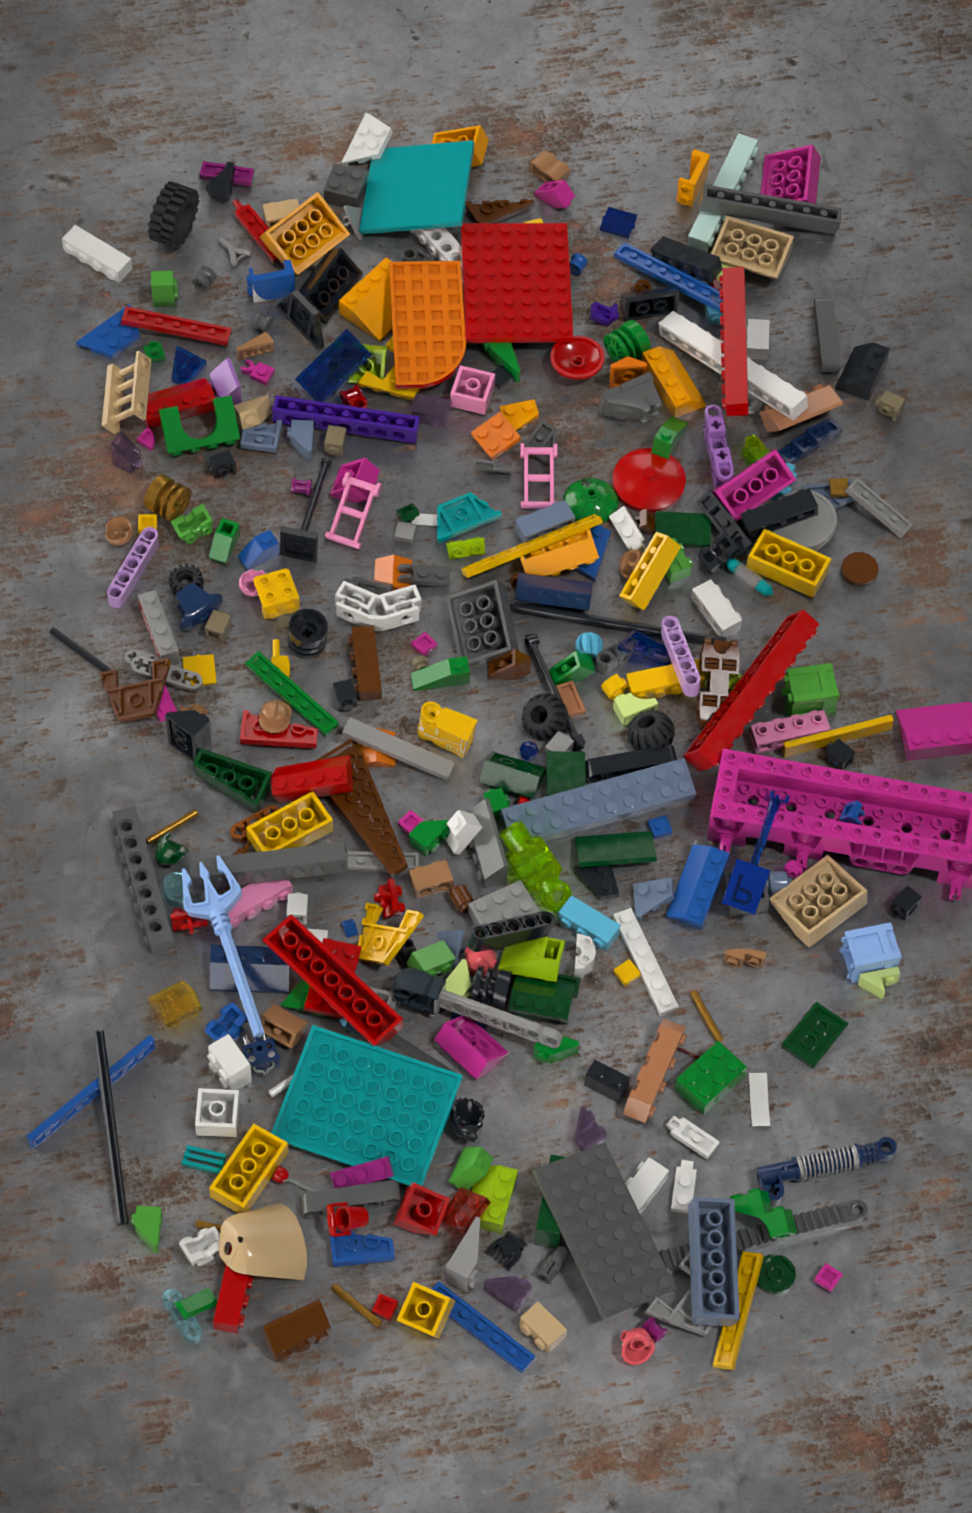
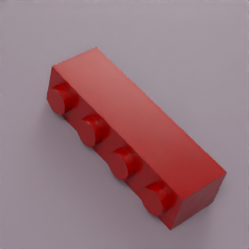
[213,1245,254,1334]

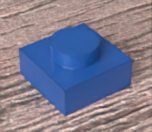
[647,815,673,840]

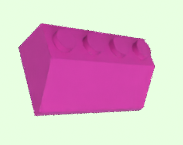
[713,449,796,521]

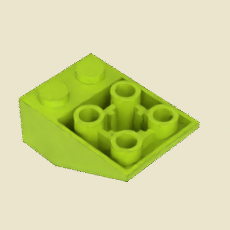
[498,937,565,982]

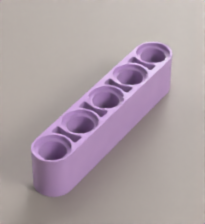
[107,527,159,608]
[661,616,700,697]

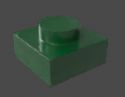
[396,503,420,522]

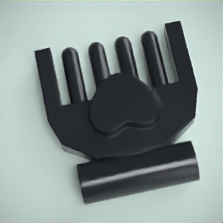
[486,1231,528,1271]

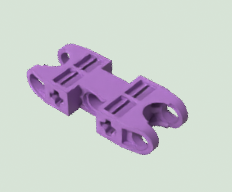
[703,405,734,489]

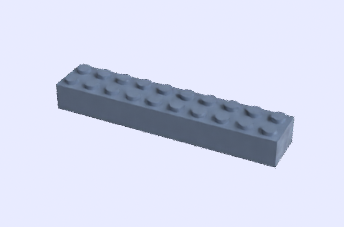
[499,758,696,851]

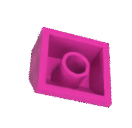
[329,458,380,503]

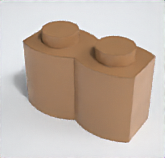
[530,150,570,182]

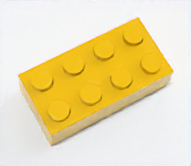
[746,529,832,598]
[246,791,334,852]
[209,1123,289,1214]

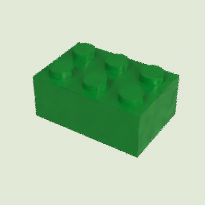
[675,1041,747,1115]

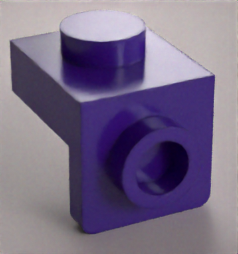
[589,301,619,327]

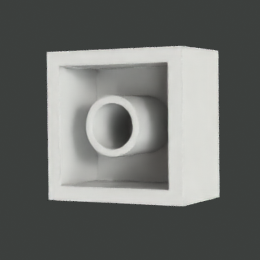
[207,1034,252,1090]
[195,1088,240,1137]

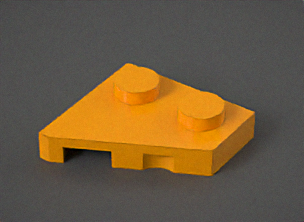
[499,399,539,431]

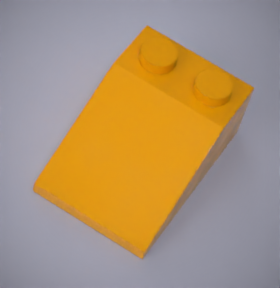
[431,125,489,167]

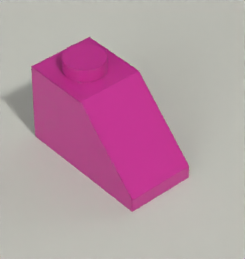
[534,180,576,209]

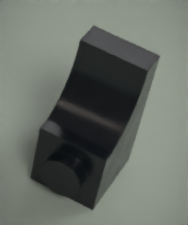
[206,162,236,199]

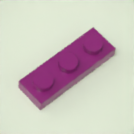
[199,161,255,187]
[330,1156,395,1189]

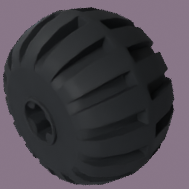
[522,693,569,741]
[628,710,675,750]

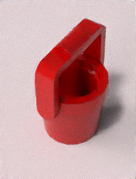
[327,1202,369,1237]

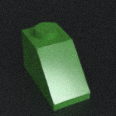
[449,1147,494,1193]
[132,1206,163,1253]

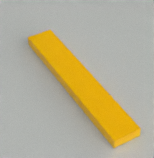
[782,715,894,758]
[713,1251,764,1370]

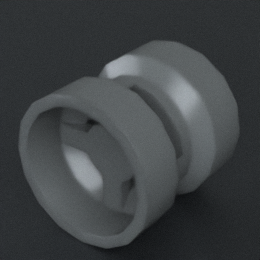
[192,266,216,291]

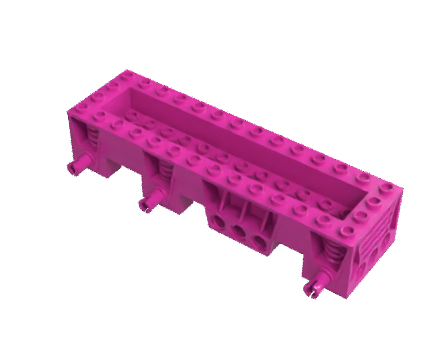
[707,749,972,900]

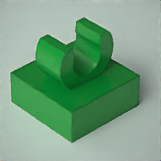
[143,340,166,364]

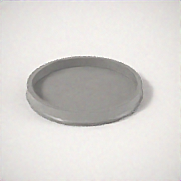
[773,490,837,550]

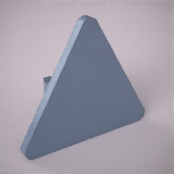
[437,930,467,969]

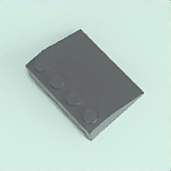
[446,580,519,666]

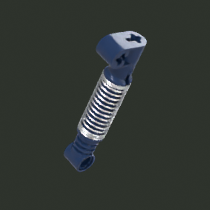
[756,1137,897,1207]

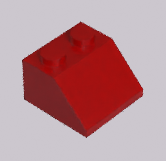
[393,1182,450,1236]

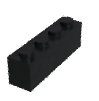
[651,236,722,284]
[741,488,818,540]

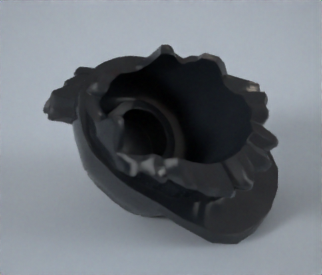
[449,1097,485,1142]

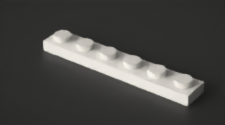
[613,908,679,1017]

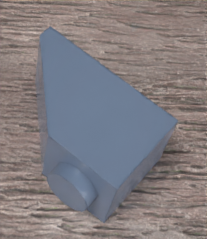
[287,420,314,461]

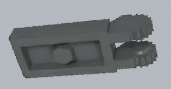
[398,564,450,587]

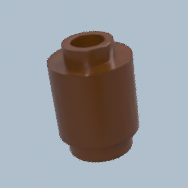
[449,884,474,914]

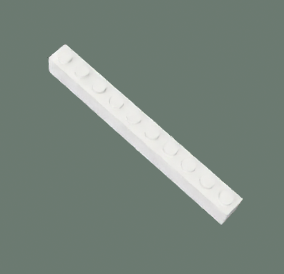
[658,311,808,420]

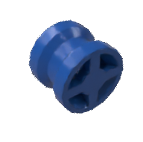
[569,253,588,276]

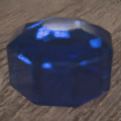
[519,741,538,761]

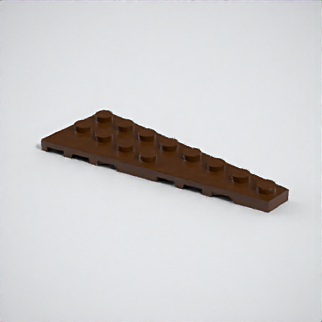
[315,739,408,878]

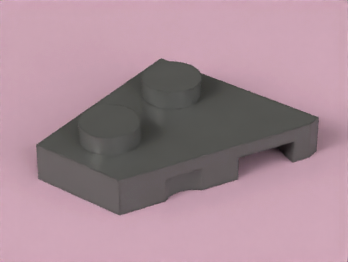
[524,420,557,466]

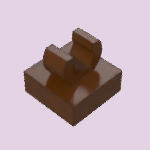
[634,509,655,535]

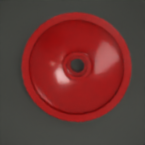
[550,335,605,380]

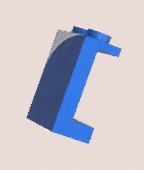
[246,260,295,303]

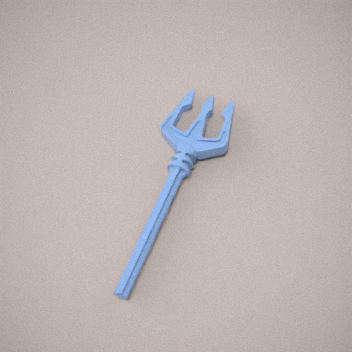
[182,855,265,1037]

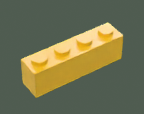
[619,532,681,610]
[626,659,705,699]

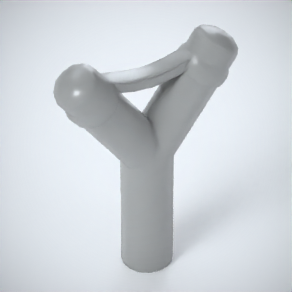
[218,236,251,266]

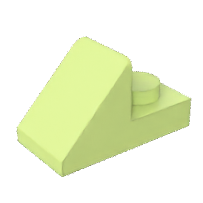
[858,967,900,999]

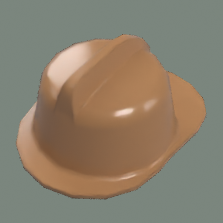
[259,700,292,733]

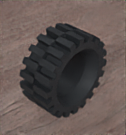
[148,181,199,249]

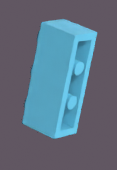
[558,895,621,951]

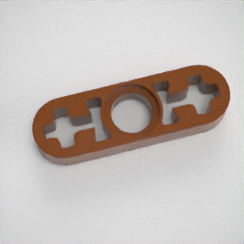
[230,805,280,843]

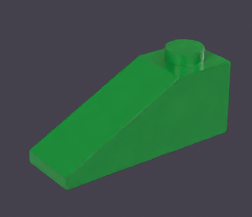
[483,343,521,382]
[651,416,688,459]
[411,656,470,691]

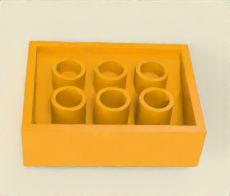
[260,192,350,276]
[339,257,392,342]

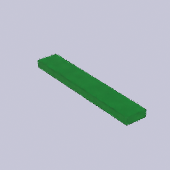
[245,651,339,737]

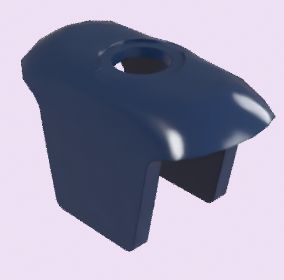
[176,583,223,631]

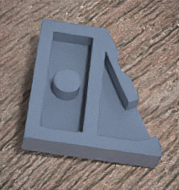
[240,420,282,453]

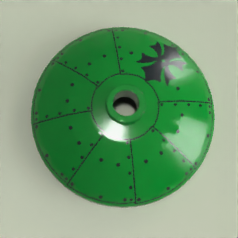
[563,478,618,525]

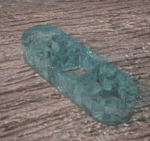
[162,1289,202,1344]

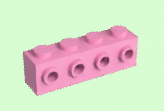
[749,710,831,754]

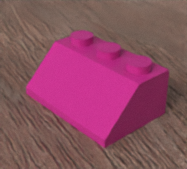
[434,1016,509,1079]

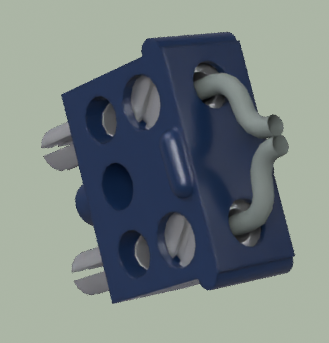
[242,1034,281,1075]

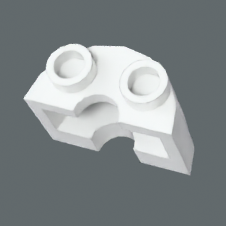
[574,934,596,979]
[179,1226,227,1266]

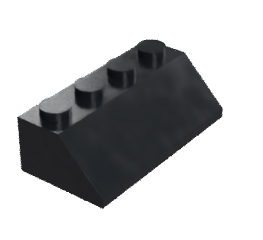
[299,248,363,324]

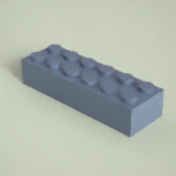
[688,1197,740,1326]

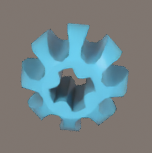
[575,632,603,658]

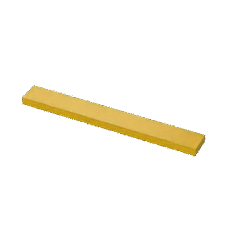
[461,514,603,578]

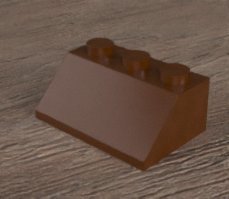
[263,1299,331,1362]

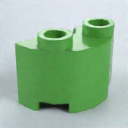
[171,504,213,544]

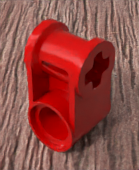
[339,385,368,409]

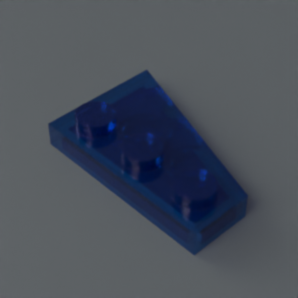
[617,629,672,666]

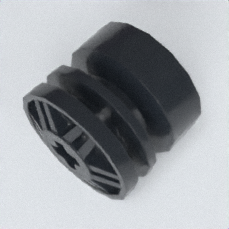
[287,609,328,658]
[470,965,513,1011]

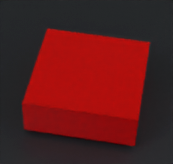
[371,1293,399,1321]

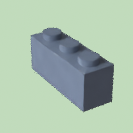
[515,500,575,543]

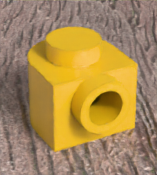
[601,673,628,700]

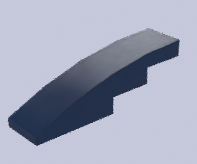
[777,418,843,464]

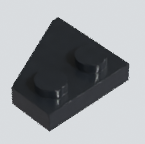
[573,865,619,901]

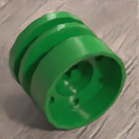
[603,320,651,362]

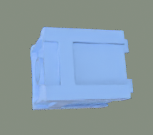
[839,922,902,983]

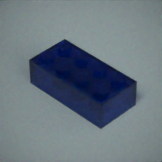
[295,329,374,402]

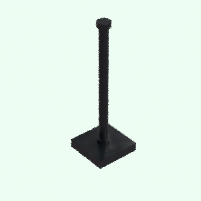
[280,458,332,563]

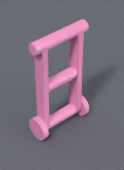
[520,443,557,509]
[324,472,382,550]

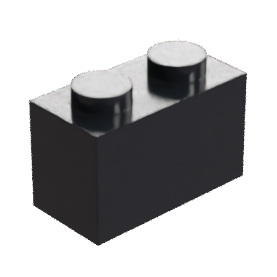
[584,1060,630,1103]

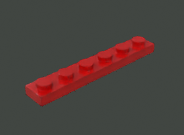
[122,306,231,346]

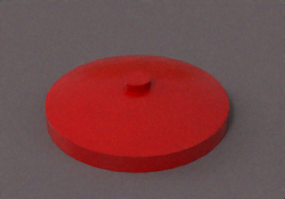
[612,448,686,513]

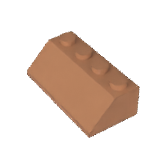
[760,384,843,432]

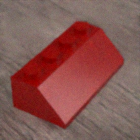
[143,378,215,429]
[271,755,353,804]

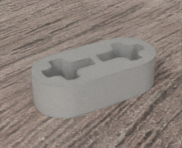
[125,649,159,673]

